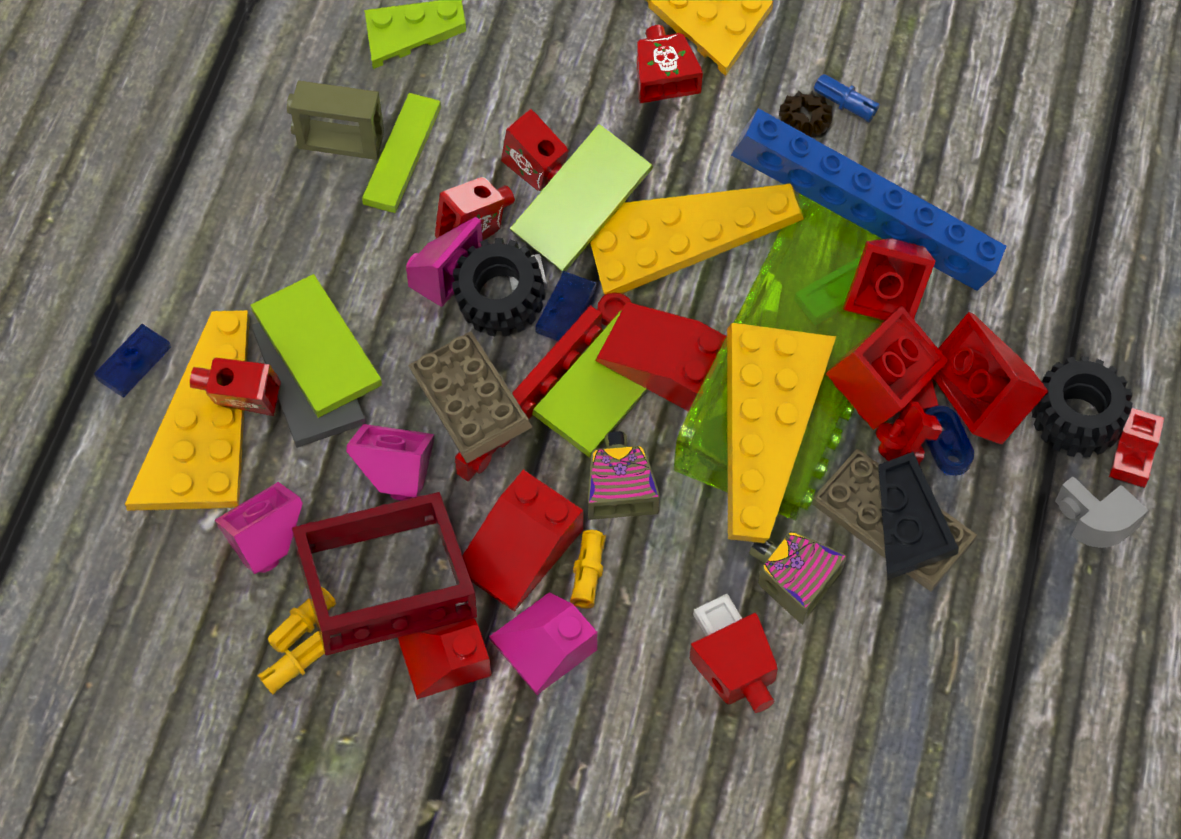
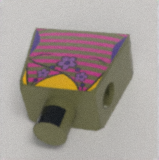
[588,431,660,520]
[749,531,847,625]

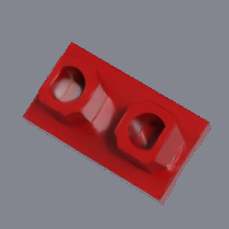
[876,401,942,465]

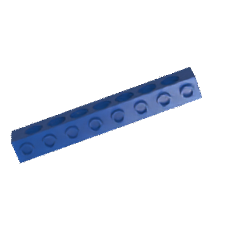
[731,108,1007,291]

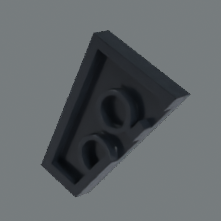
[878,452,959,580]

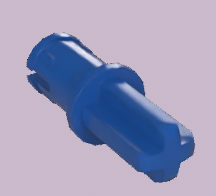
[814,74,880,123]

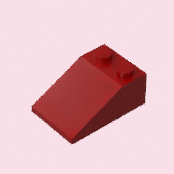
[595,302,727,412]
[826,305,948,430]
[933,312,1048,445]
[462,469,583,612]

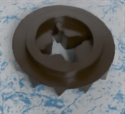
[779,90,833,137]

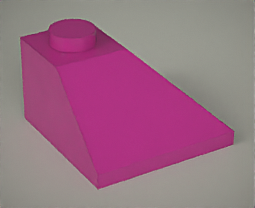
[406,217,483,307]
[346,424,434,500]
[214,482,303,574]
[489,592,597,695]

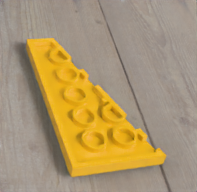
[646,0,773,76]
[590,184,804,295]
[125,310,249,511]
[727,323,836,543]

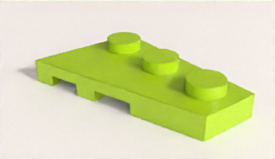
[364,0,466,69]

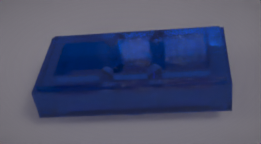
[535,271,596,341]
[94,324,171,398]

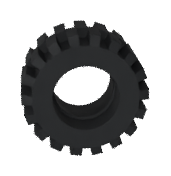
[452,238,545,336]
[1032,356,1133,457]

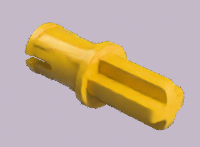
[268,587,336,653]
[257,631,325,695]

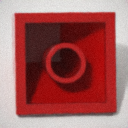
[843,238,936,320]
[398,618,491,699]

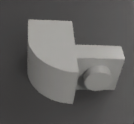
[1055,476,1149,548]

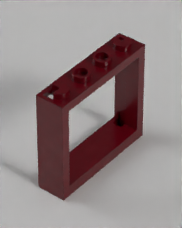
[292,492,477,656]

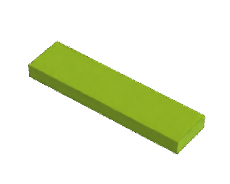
[362,93,441,213]

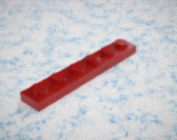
[455,305,603,482]

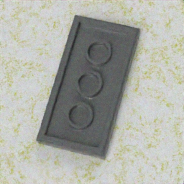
[251,322,366,448]

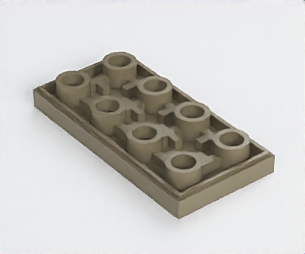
[408,331,532,463]
[811,449,977,592]

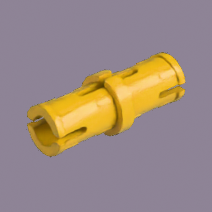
[570,530,606,609]

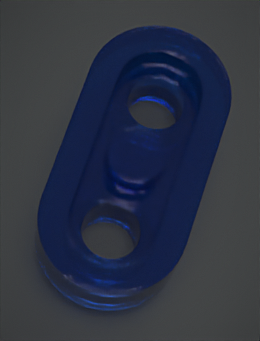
[925,406,974,476]

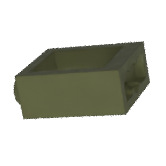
[287,80,384,160]

